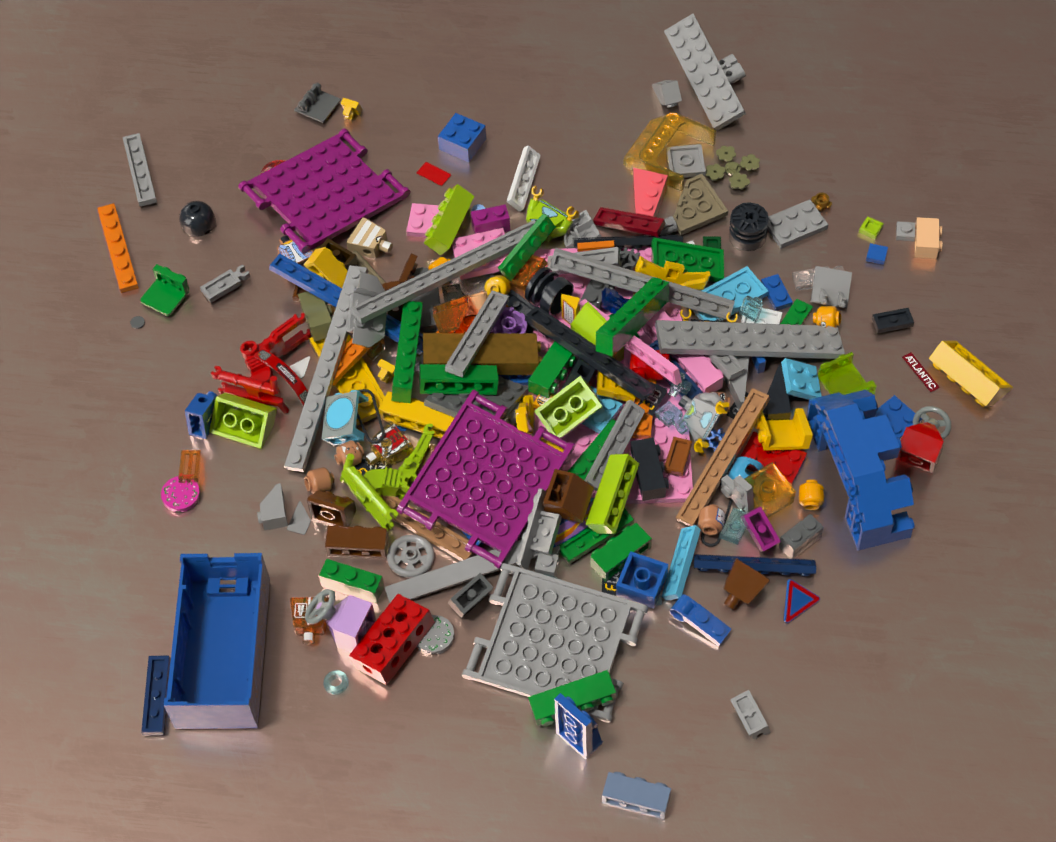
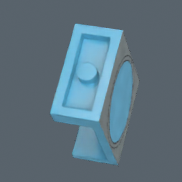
[321,390,369,446]

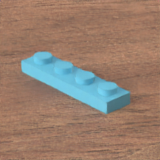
[661,525,701,601]

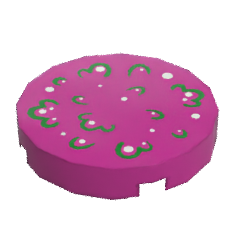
[161,476,200,512]

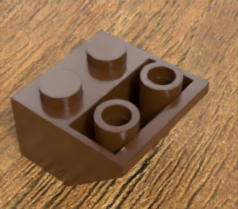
[543,469,594,523]

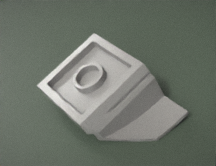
[347,272,387,348]

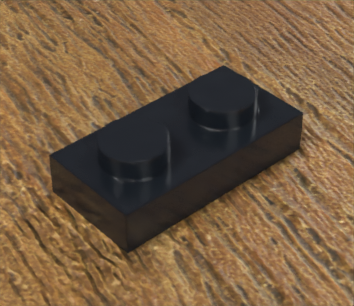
[872,307,914,334]

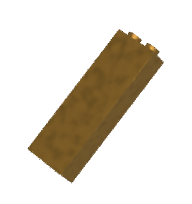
[423,333,542,375]

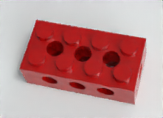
[349,594,435,685]

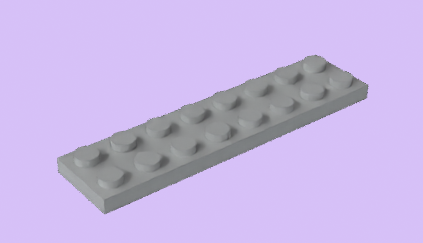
[664,14,746,131]

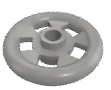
[387,535,435,578]

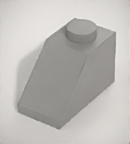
[652,80,682,107]
[257,483,288,530]

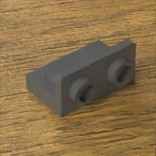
[580,279,615,310]

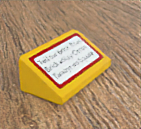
[561,294,580,325]

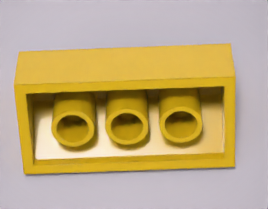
[929,341,1013,406]

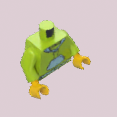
[526,186,580,241]

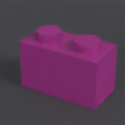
[471,204,511,234]
[740,506,781,551]

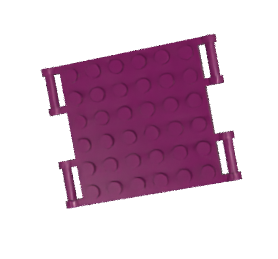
[238,128,411,254]
[396,390,576,569]

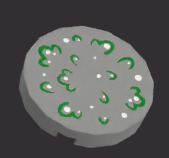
[417,615,454,655]

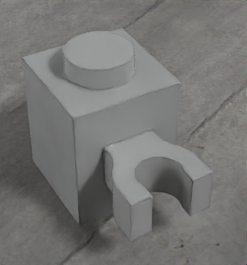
[535,546,560,578]

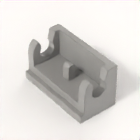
[730,690,771,739]

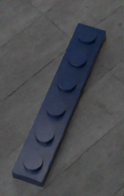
[694,554,816,576]

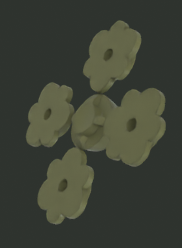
[706,146,760,189]

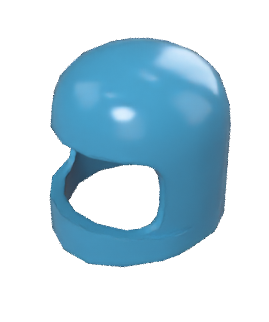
[728,456,764,487]

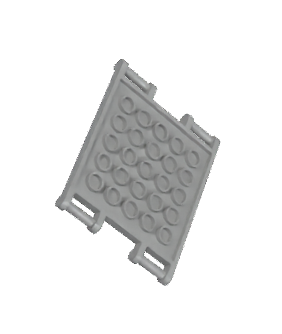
[461,563,648,723]

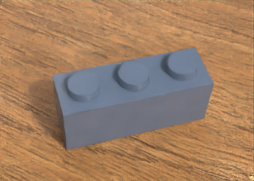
[602,772,671,819]

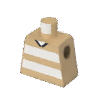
[346,217,393,259]

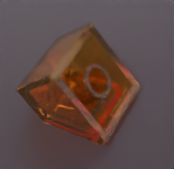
[432,295,470,333]

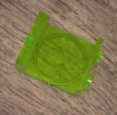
[818,352,877,395]

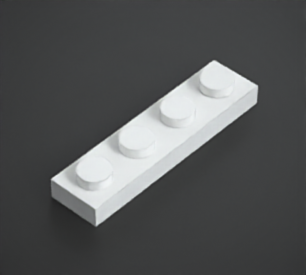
[506,145,541,211]

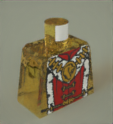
[365,421,414,468]

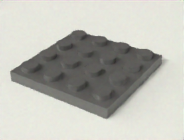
[424,376,528,420]

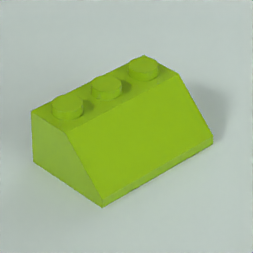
[571,302,624,362]
[534,376,603,438]
[209,392,277,449]

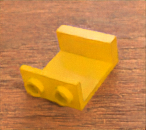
[754,408,813,450]

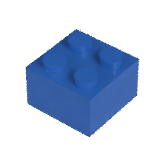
[438,113,487,163]
[616,551,668,609]

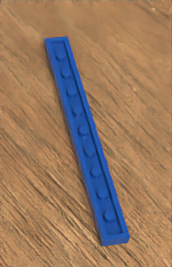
[269,253,423,355]

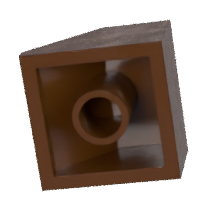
[307,491,356,527]

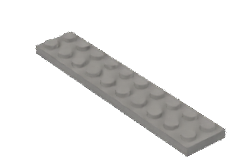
[655,320,845,359]

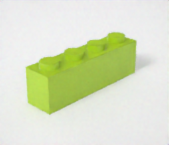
[424,184,474,255]
[586,454,639,534]

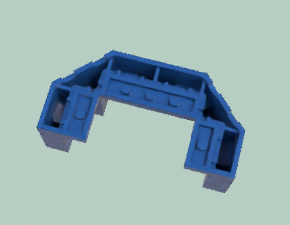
[806,390,915,551]

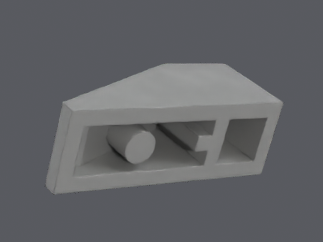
[724,356,749,411]

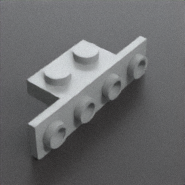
[517,488,562,570]

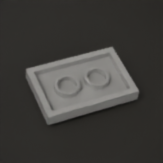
[767,200,828,249]

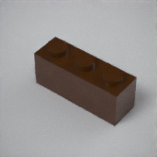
[325,524,389,559]

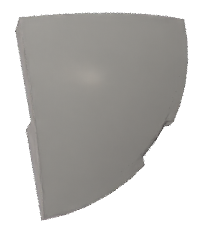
[564,210,601,248]

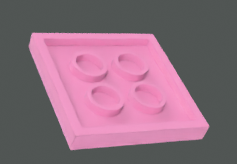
[451,228,510,280]

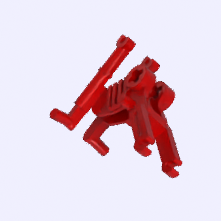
[211,313,312,414]

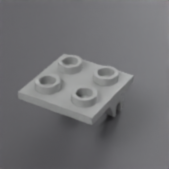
[811,266,852,309]

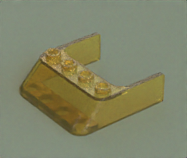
[623,113,716,191]

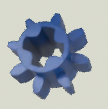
[706,428,725,452]

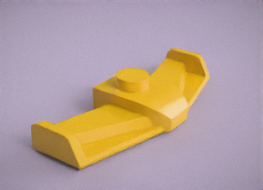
[635,256,710,290]
[515,395,535,434]

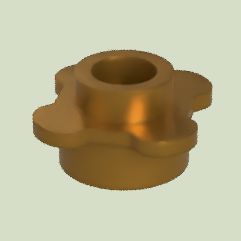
[811,192,832,211]

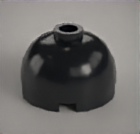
[179,201,216,237]

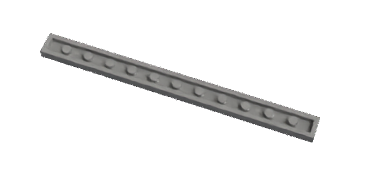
[351,220,536,324]
[284,265,369,472]

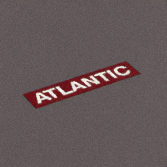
[902,352,940,392]

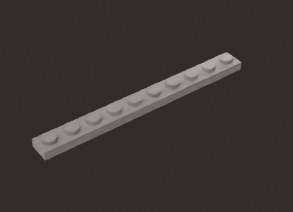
[550,248,735,319]

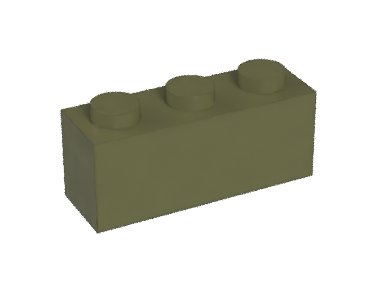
[298,291,333,342]

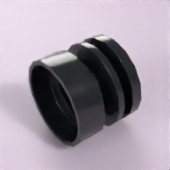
[729,202,769,251]
[525,267,574,316]

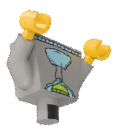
[678,392,730,453]

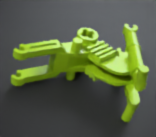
[340,424,435,531]

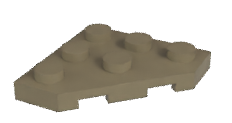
[673,174,728,235]

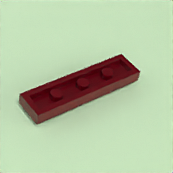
[593,207,666,237]

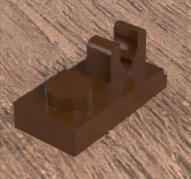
[398,253,418,284]

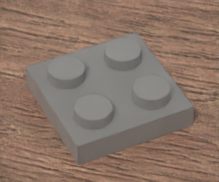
[666,144,706,179]

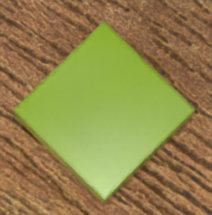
[859,216,884,240]

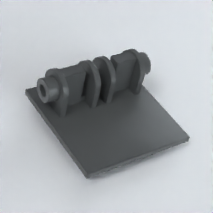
[294,83,341,123]

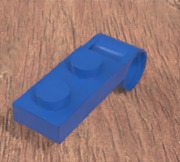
[670,594,731,646]

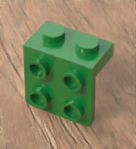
[140,264,190,316]

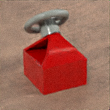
[896,406,951,473]

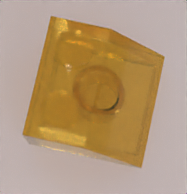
[745,462,796,518]

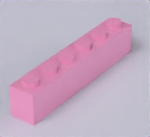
[642,307,724,393]

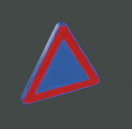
[784,579,820,623]

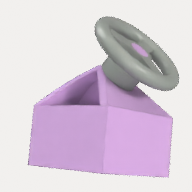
[305,589,376,652]

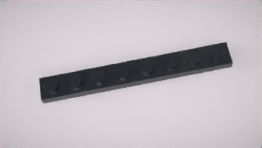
[525,306,656,401]

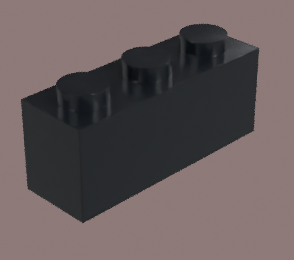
[630,437,669,501]

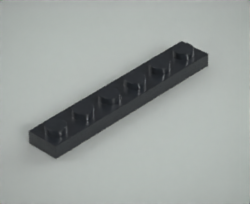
[572,235,683,249]

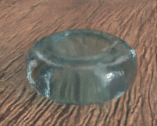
[323,670,349,695]

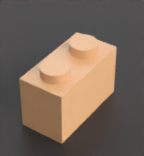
[914,217,942,259]

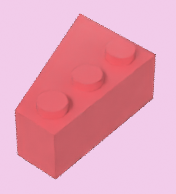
[633,168,668,217]

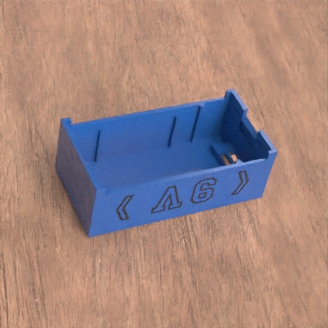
[164,553,270,729]

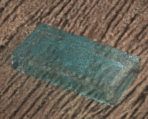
[720,508,746,545]

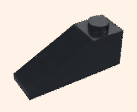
[763,364,791,420]

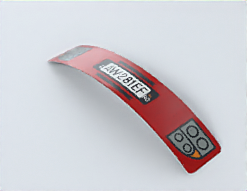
[253,349,308,407]

